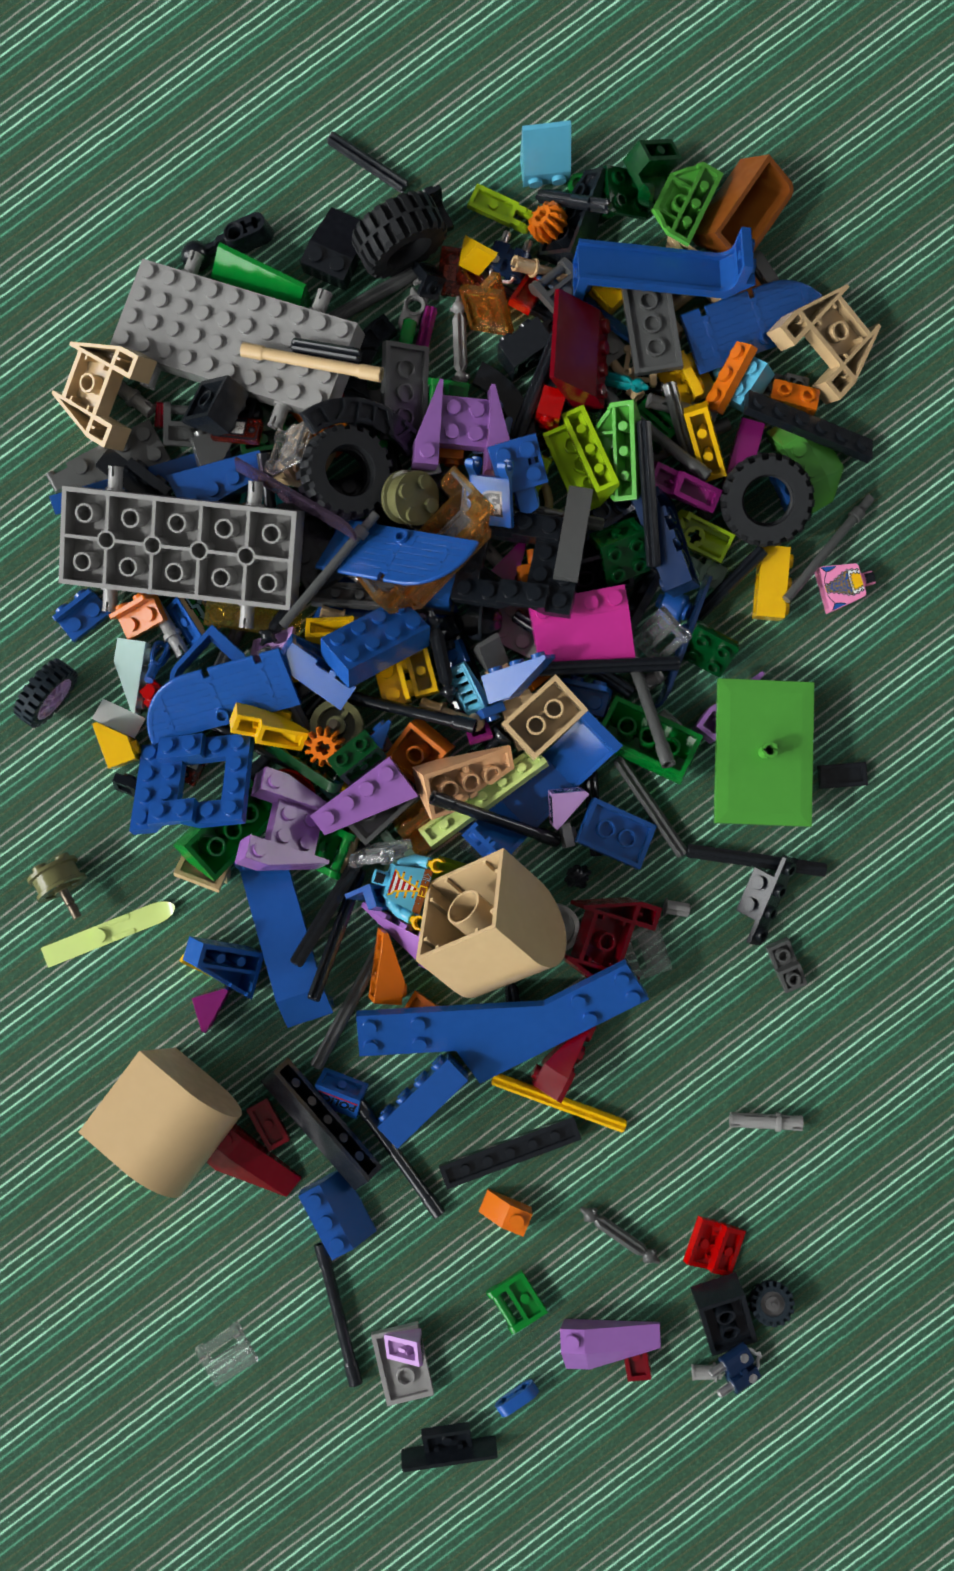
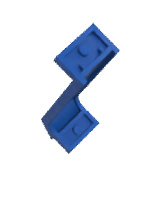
[572,227,756,301]
[233,862,335,1028]

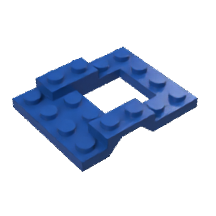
[129,733,255,835]

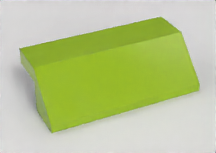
[542,405,620,511]

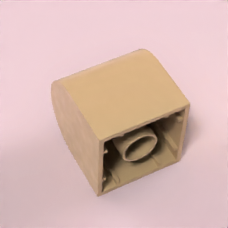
[416,848,567,998]
[78,1048,242,1198]

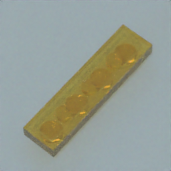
[203,601,302,637]

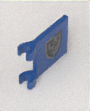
[465,456,515,528]

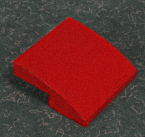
[683,1216,746,1275]

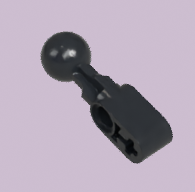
[181,212,274,272]

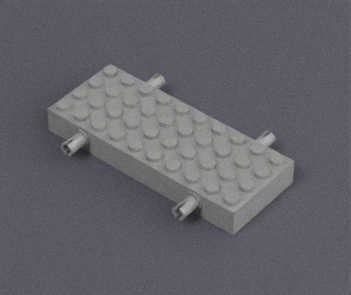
[110,250,365,431]
[58,465,305,629]

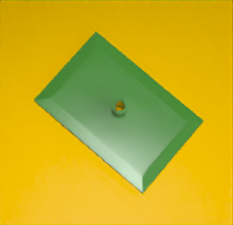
[714,678,814,827]

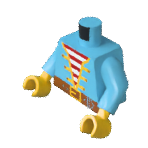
[371,854,446,931]

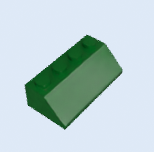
[211,242,311,308]
[601,695,703,785]
[173,779,272,881]

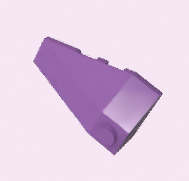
[361,901,427,970]
[560,1319,661,1370]

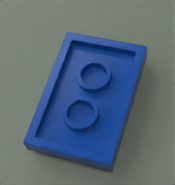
[574,797,657,870]

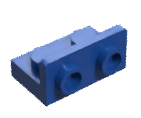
[52,588,112,642]
[562,675,613,718]

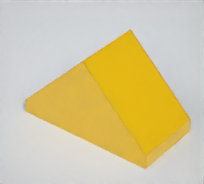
[459,235,497,276]

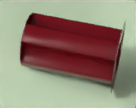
[154,402,163,429]

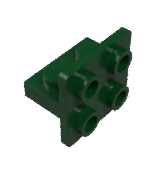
[683,621,740,677]

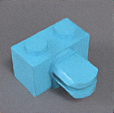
[713,357,775,412]

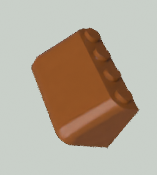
[692,154,794,253]

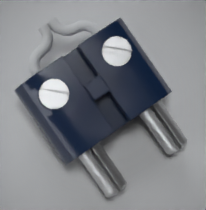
[485,230,533,286]
[708,1342,762,1398]

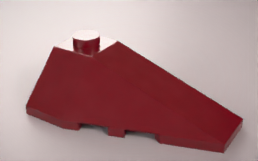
[531,1026,596,1103]
[206,1123,302,1197]

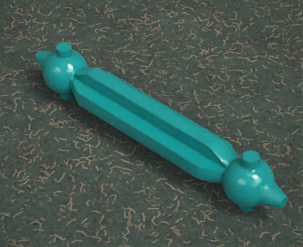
[605,371,649,393]

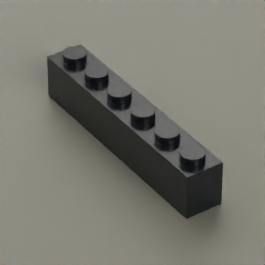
[261,1058,383,1190]

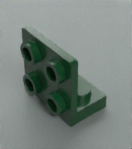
[599,165,648,224]
[589,517,651,587]

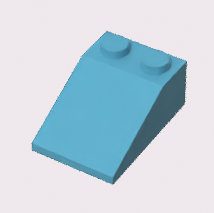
[520,120,571,188]

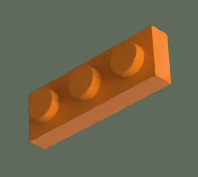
[705,341,758,415]

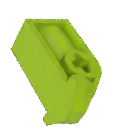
[678,509,735,564]

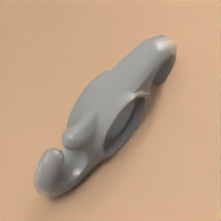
[398,278,429,332]

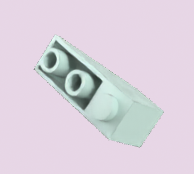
[114,638,151,714]

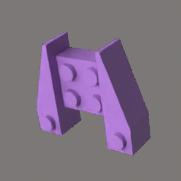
[411,378,510,476]
[235,766,330,871]

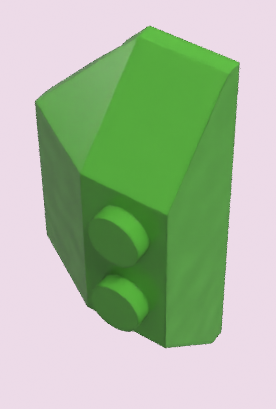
[651,162,724,247]
[595,399,642,502]
[765,427,844,514]

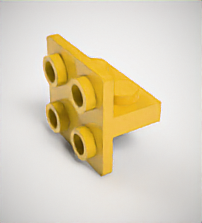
[657,350,714,403]

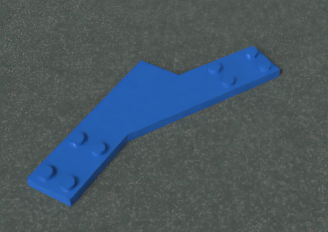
[356,959,649,1083]

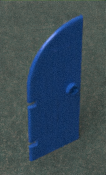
[680,280,823,375]
[315,520,479,585]
[147,648,301,744]

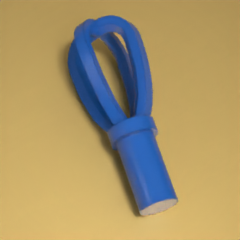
[144,640,170,684]

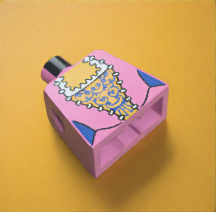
[815,563,876,614]

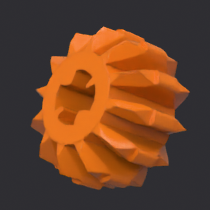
[527,200,568,244]
[304,725,345,767]

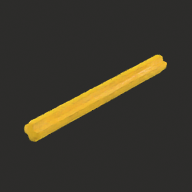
[491,1073,627,1133]

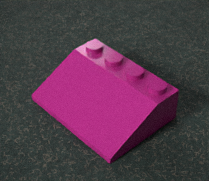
[528,584,635,677]

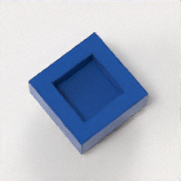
[448,639,470,667]
[475,701,506,723]

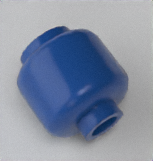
[655,592,692,624]

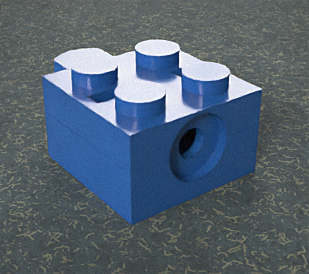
[487,433,548,513]

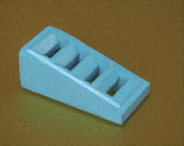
[451,661,488,715]

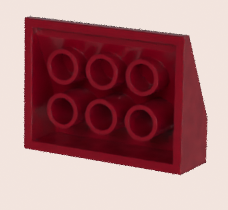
[549,288,611,411]

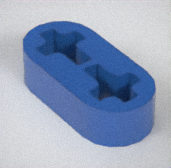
[495,1379,539,1417]

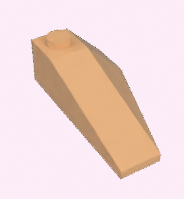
[412,745,514,820]

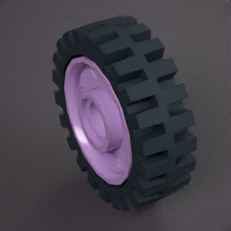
[13,659,78,728]

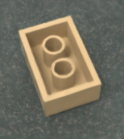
[501,674,588,761]

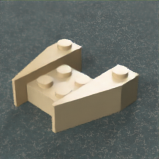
[766,284,881,405]
[52,342,157,451]

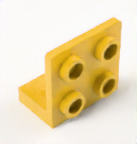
[376,659,415,704]

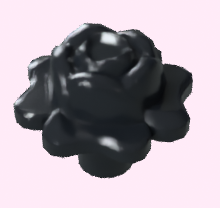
[564,865,591,889]

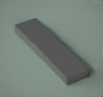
[553,486,593,583]

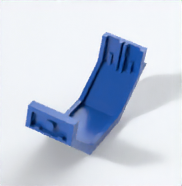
[461,711,623,857]

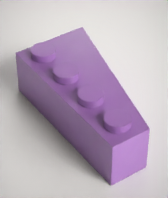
[310,756,419,835]

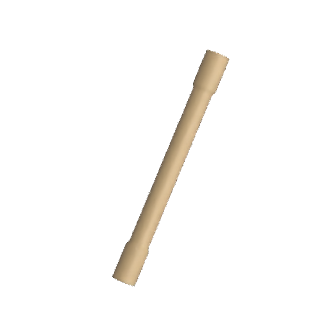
[240,342,384,383]

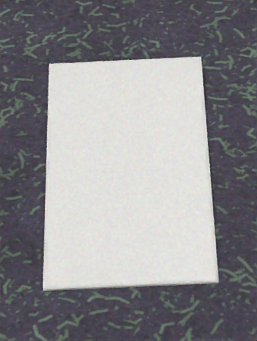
[92,699,146,738]

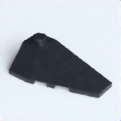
[536,167,606,265]

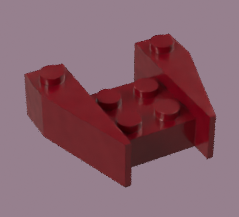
[563,897,662,980]

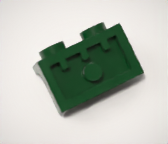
[327,730,387,786]

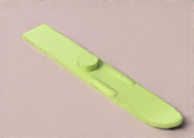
[41,901,176,968]

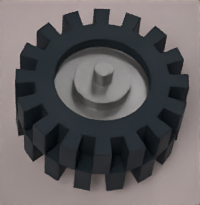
[749,1280,795,1327]

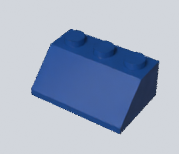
[298,1170,377,1260]

